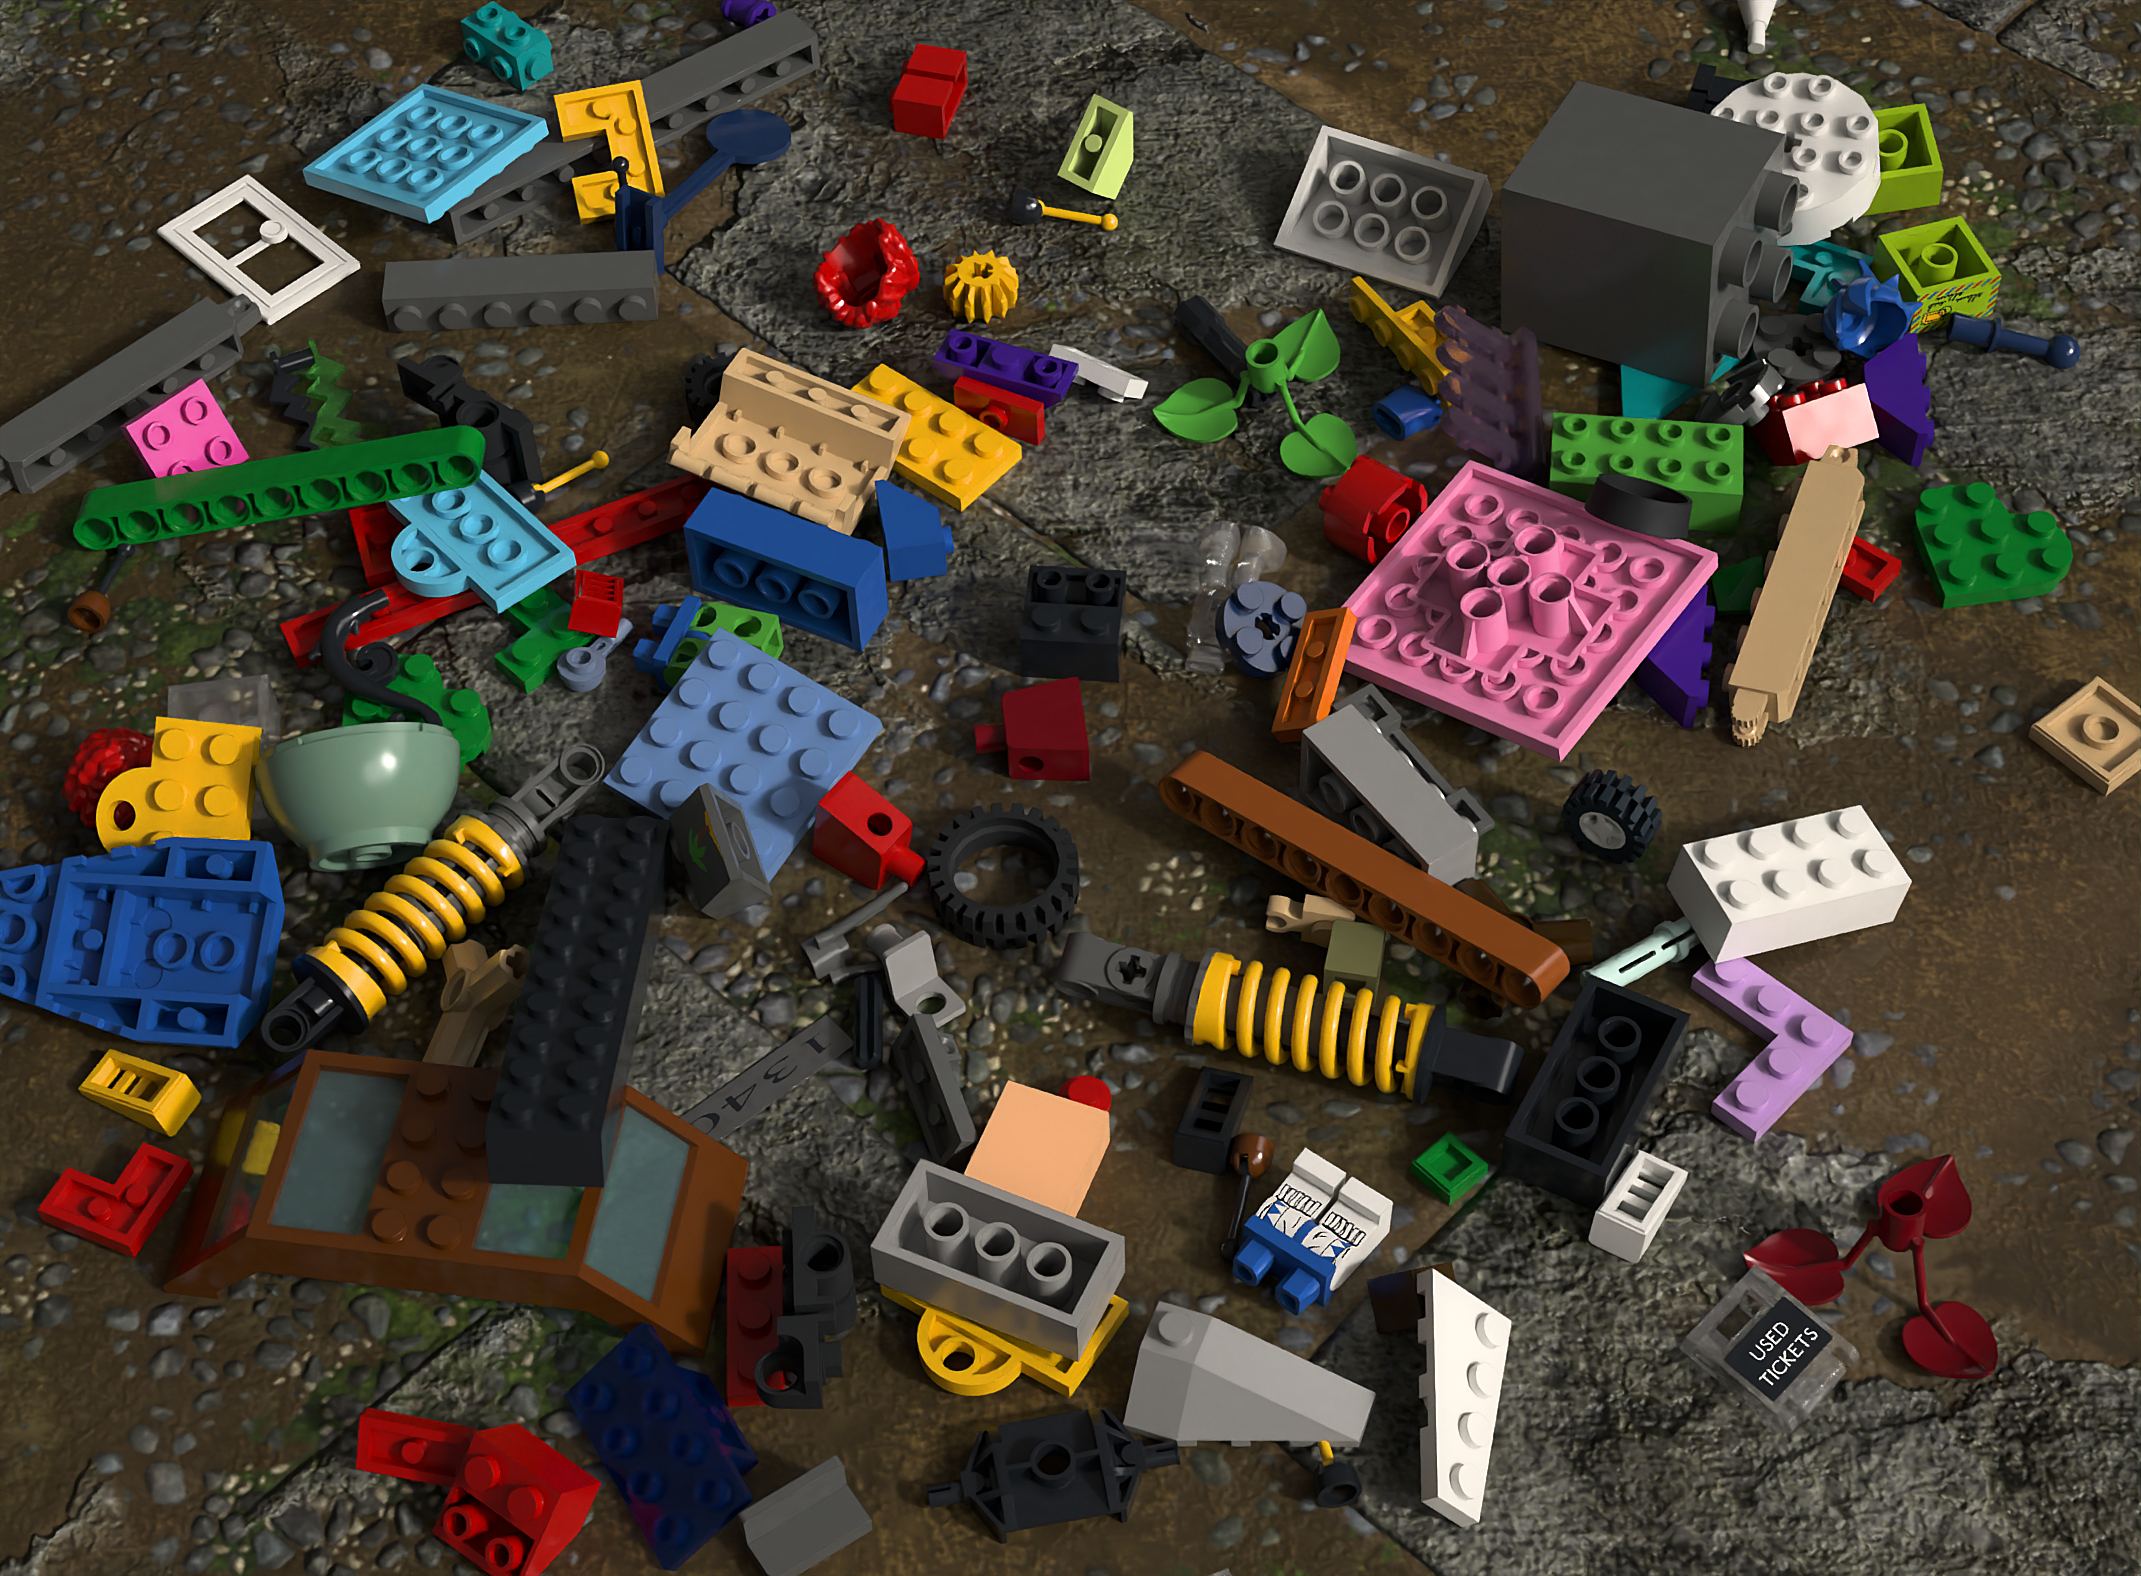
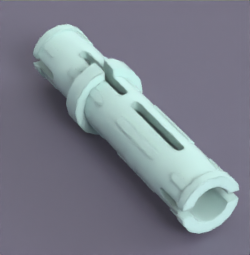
[1580,916,1702,988]

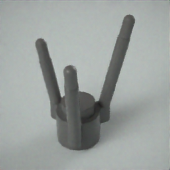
[799,882,908,985]

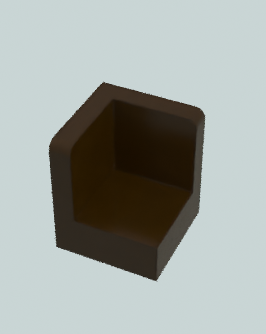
[1366,1262,1456,1334]

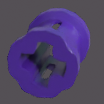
[720,0,776,30]

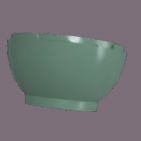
[253,722,460,872]

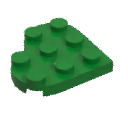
[1912,482,2073,609]
[342,654,493,773]

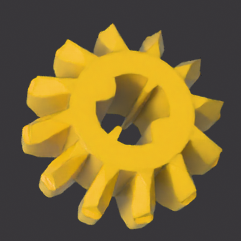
[943,250,1019,324]

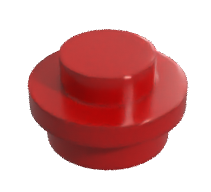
[1058,1075,1111,1112]

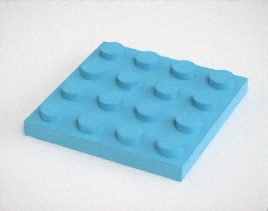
[302,83,549,224]

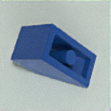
[874,480,954,582]

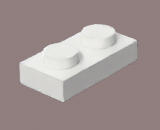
[1049,344,1148,403]

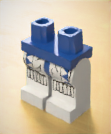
[1232,1148,1393,1316]

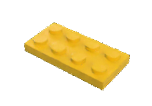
[850,363,1022,512]

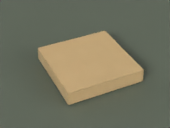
[2028,676,2141,796]

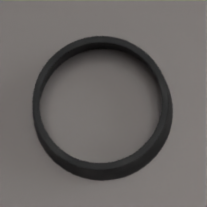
[1584,473,1693,539]

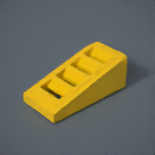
[78,1049,201,1137]

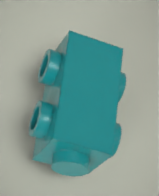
[461,1,554,91]

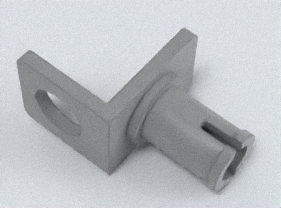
[866,924,966,1028]

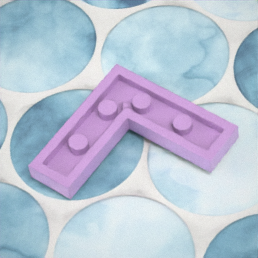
[1691,957,1853,1144]

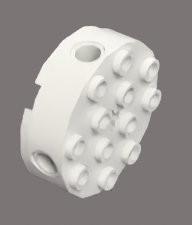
[1710,72,1881,247]

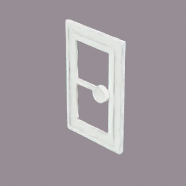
[157,174,360,325]

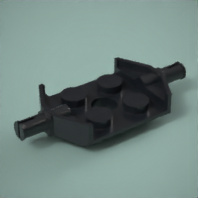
[926,1406,1181,1544]

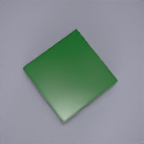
[1410,1131,1488,1206]

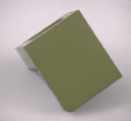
[1323,919,1386,1007]

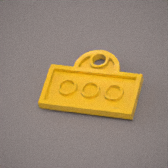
[96,716,262,853]
[880,1284,1129,1399]

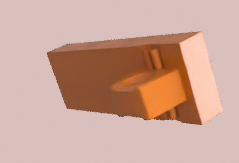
[1271,607,1357,743]

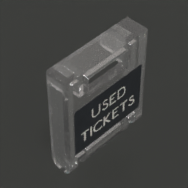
[1680,1265,1860,1436]

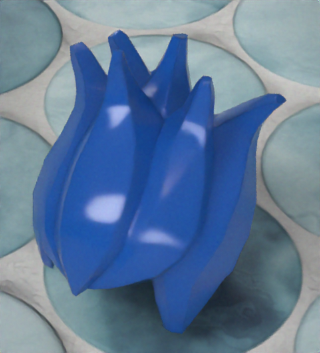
[1821,259,1923,362]

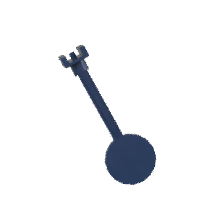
[615,109,791,276]

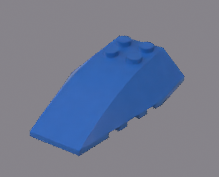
[0,837,285,1049]

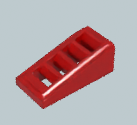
[568,569,624,638]

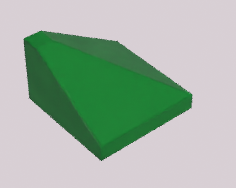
[1710,556,1765,616]

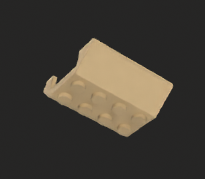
[665,347,912,536]

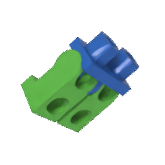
[633,595,784,692]

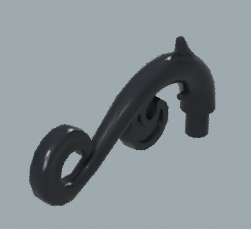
[308,588,443,727]

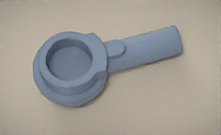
[557,617,634,692]

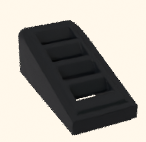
[1173,1066,1254,1176]

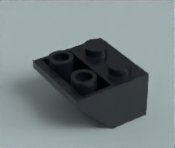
[1020,565,1127,683]

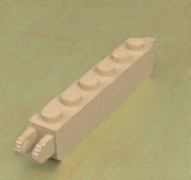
[1722,444,1865,747]

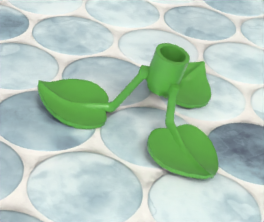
[1153,308,1358,479]

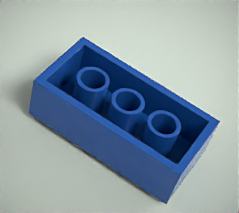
[683,487,889,652]

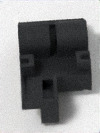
[396,355,544,489]
[754,1205,858,1409]

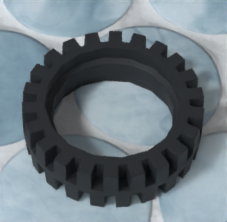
[928,802,1080,950]

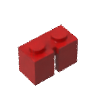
[888,43,968,140]

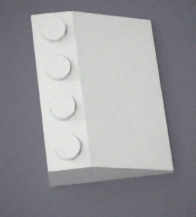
[1274,125,1493,300]

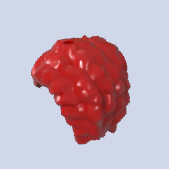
[812,218,920,329]
[61,726,154,830]

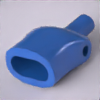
[1371,384,1455,441]

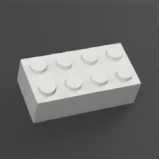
[1666,805,1912,964]

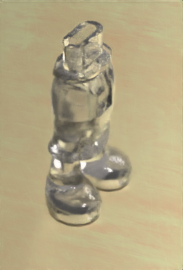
[1185,521,1287,676]

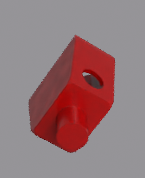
[812,770,928,890]

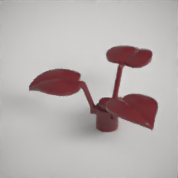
[1743,1154,1998,1379]

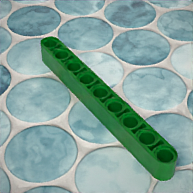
[73,425,486,550]

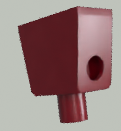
[974,677,1090,781]

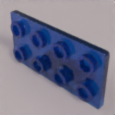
[566,1323,759,1571]

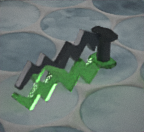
[269,338,367,452]

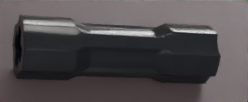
[1173,295,1280,409]

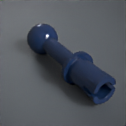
[1946,311,2080,369]

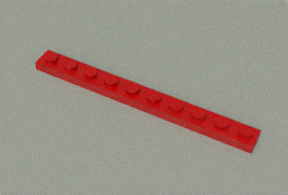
[279,474,744,670]

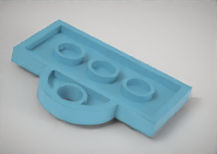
[386,456,577,614]

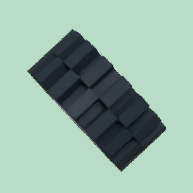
[1561,769,1662,864]

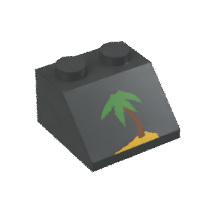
[669,783,773,920]

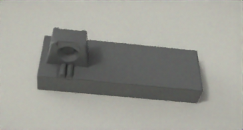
[891,1013,979,1173]

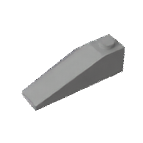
[1123,1301,1376,1447]

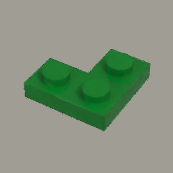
[494,585,600,694]

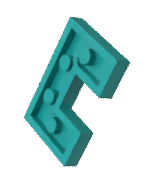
[1781,240,1874,316]

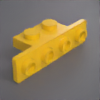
[1349,276,1471,407]

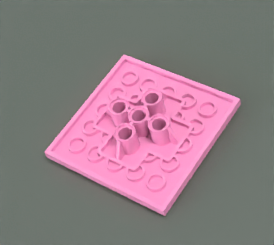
[1342,460,1718,762]

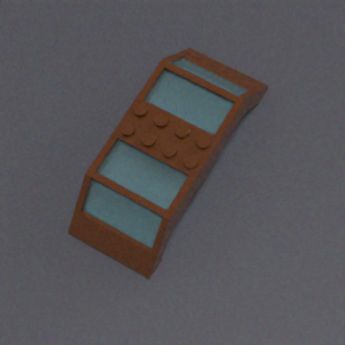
[163,1049,750,1358]

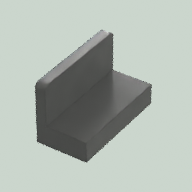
[737,1456,873,1576]

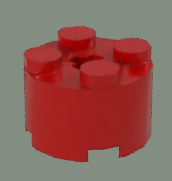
[1319,455,1428,567]

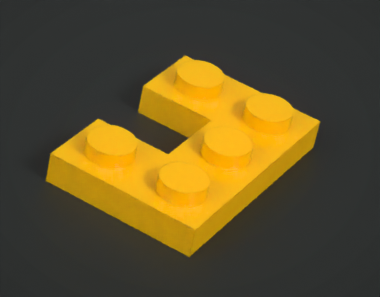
[554,80,665,225]

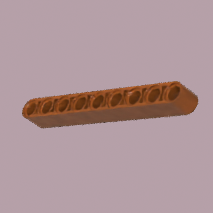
[1158,750,1570,1009]

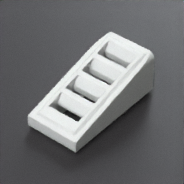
[1589,1149,1688,1263]

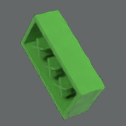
[1547,412,1743,534]

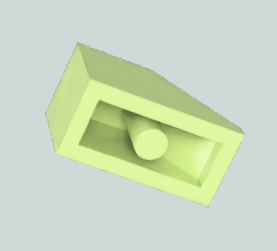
[1057,94,1133,200]

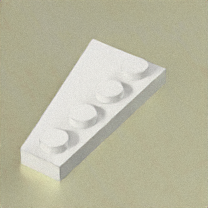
[1417,1268,1512,1527]

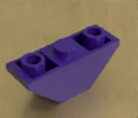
[933,328,1079,410]
[1860,333,1934,466]
[1636,585,1715,728]

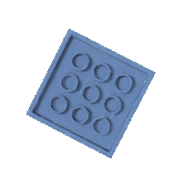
[603,627,883,883]

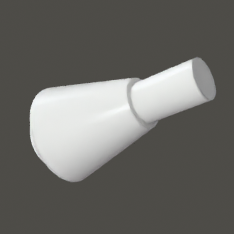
[1737,0,1777,54]

